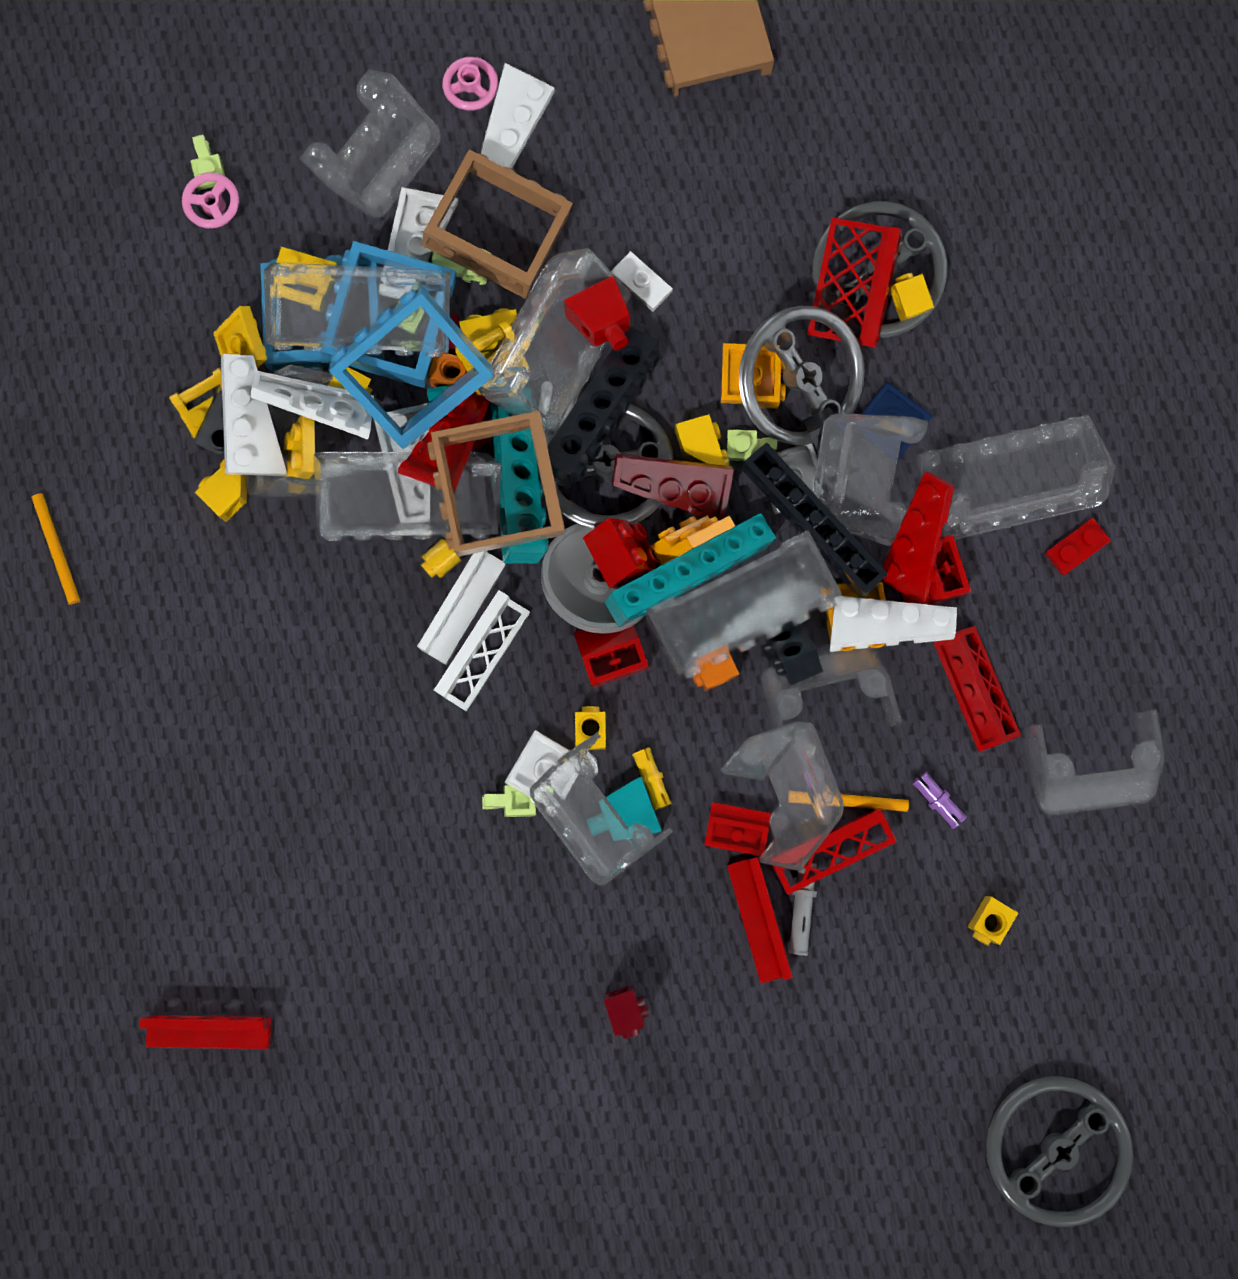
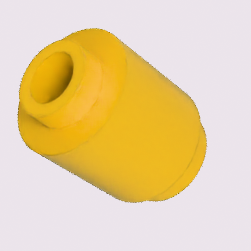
[421,539,462,579]

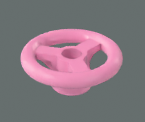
[443,57,498,111]
[182,173,239,228]

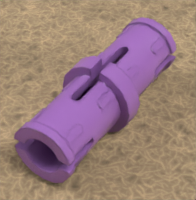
[912,771,967,829]

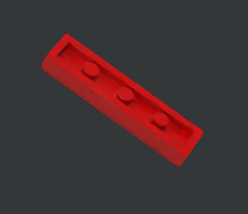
[933,626,1021,752]
[769,809,897,895]
[726,857,793,984]
[139,1015,271,1049]

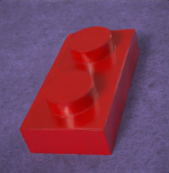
[1044,518,1111,577]

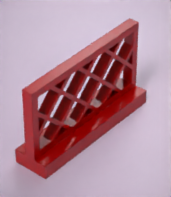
[807,218,903,348]

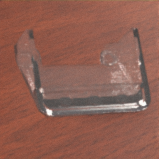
[813,413,928,546]

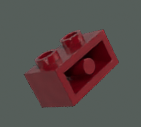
[603,985,649,1039]

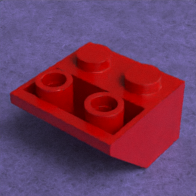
[582,518,661,589]
[901,535,971,605]
[573,625,649,689]

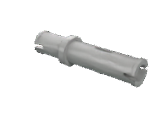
[788,862,817,956]

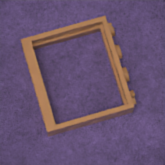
[421,150,573,299]
[427,411,565,557]

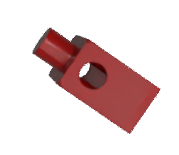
[564,276,630,351]

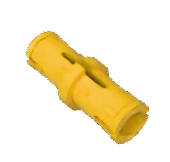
[632,748,672,810]

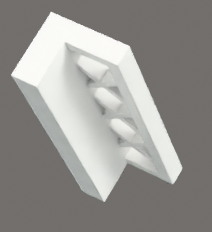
[417,551,507,665]
[434,590,530,712]

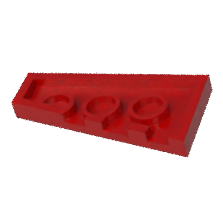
[397,391,493,494]
[882,472,954,605]

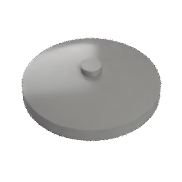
[541,523,646,633]

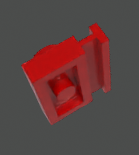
[704,802,772,857]

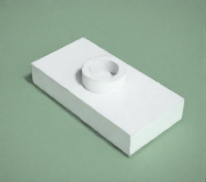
[611,251,673,311]

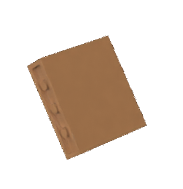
[643,0,774,97]

